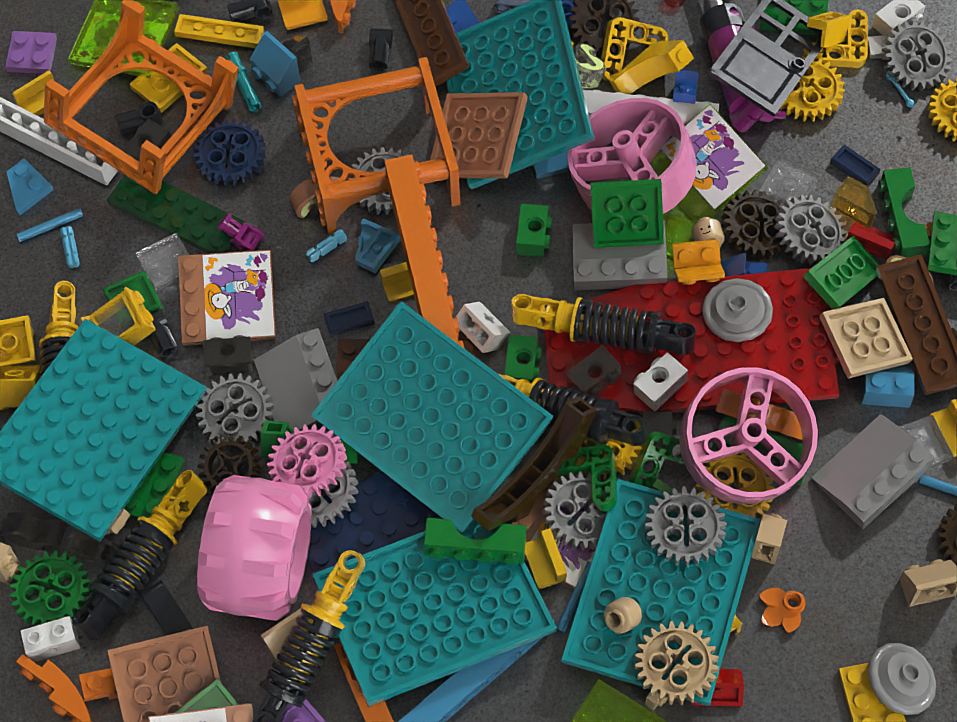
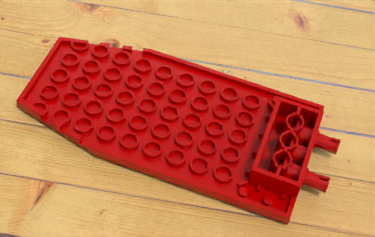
[544,268,850,415]

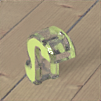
[575,43,606,89]

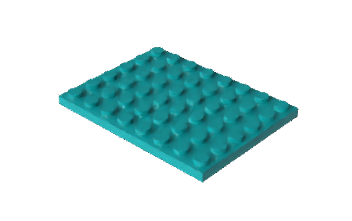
[447,0,595,189]
[311,301,554,534]
[0,319,207,542]
[561,479,761,707]
[312,520,557,707]

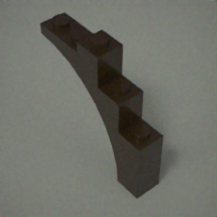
[471,396,597,531]

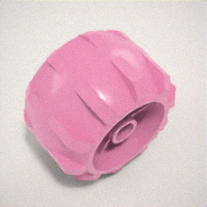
[197,475,312,621]

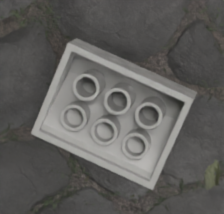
[573,220,667,291]
[254,328,337,431]
[811,414,935,530]

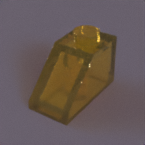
[831,176,877,229]

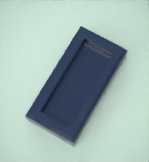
[830,144,881,188]
[324,301,375,337]

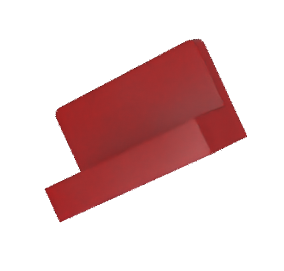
[846,221,895,261]
[692,669,744,706]

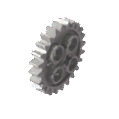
[881,19,953,91]
[349,147,416,215]
[774,194,847,265]
[196,373,274,450]
[288,453,359,528]
[542,471,608,551]
[645,486,727,567]

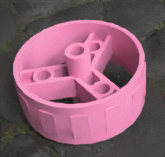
[567,98,697,214]
[679,368,818,504]

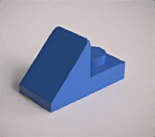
[673,70,698,104]
[721,253,767,276]

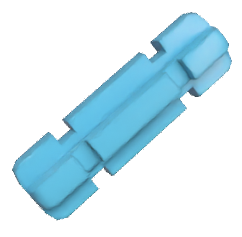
[60,226,80,269]
[305,229,347,262]

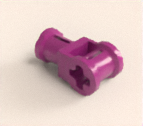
[217,212,265,252]

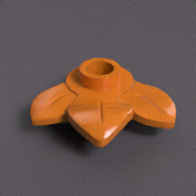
[759,588,806,633]

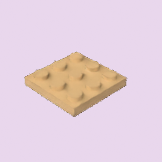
[819,298,913,378]

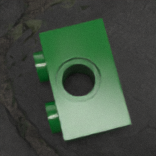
[516,203,552,257]
[505,334,542,383]

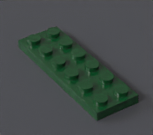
[107,175,245,254]

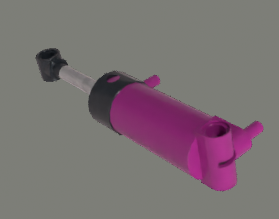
[700,0,786,132]

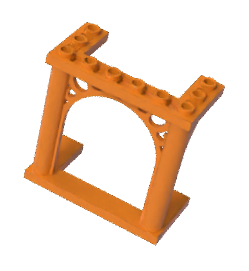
[44,0,239,194]
[292,57,460,234]

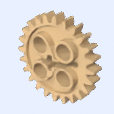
[635,621,719,705]

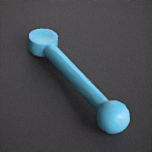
[886,71,914,108]

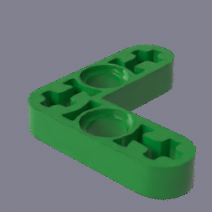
[628,431,707,488]
[557,444,617,511]

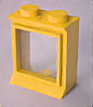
[81,287,156,346]

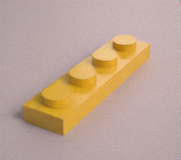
[174,14,264,48]

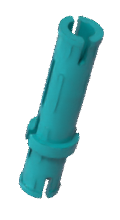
[225,52,262,112]

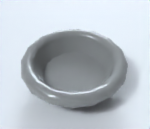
[702,278,773,342]
[868,643,936,715]

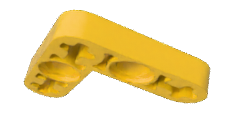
[803,9,868,68]
[599,18,668,81]

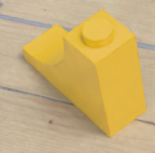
[609,40,694,94]

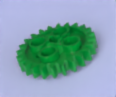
[9,550,91,626]

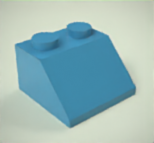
[250,31,300,97]
[862,363,914,408]

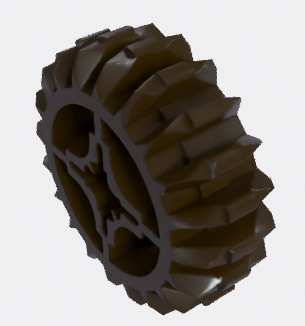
[197,434,263,494]

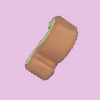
[289,176,339,218]

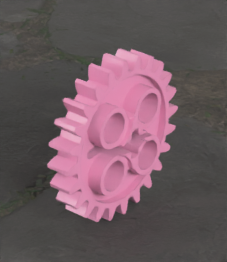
[267,424,347,499]

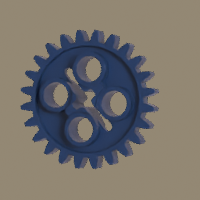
[193,119,266,186]

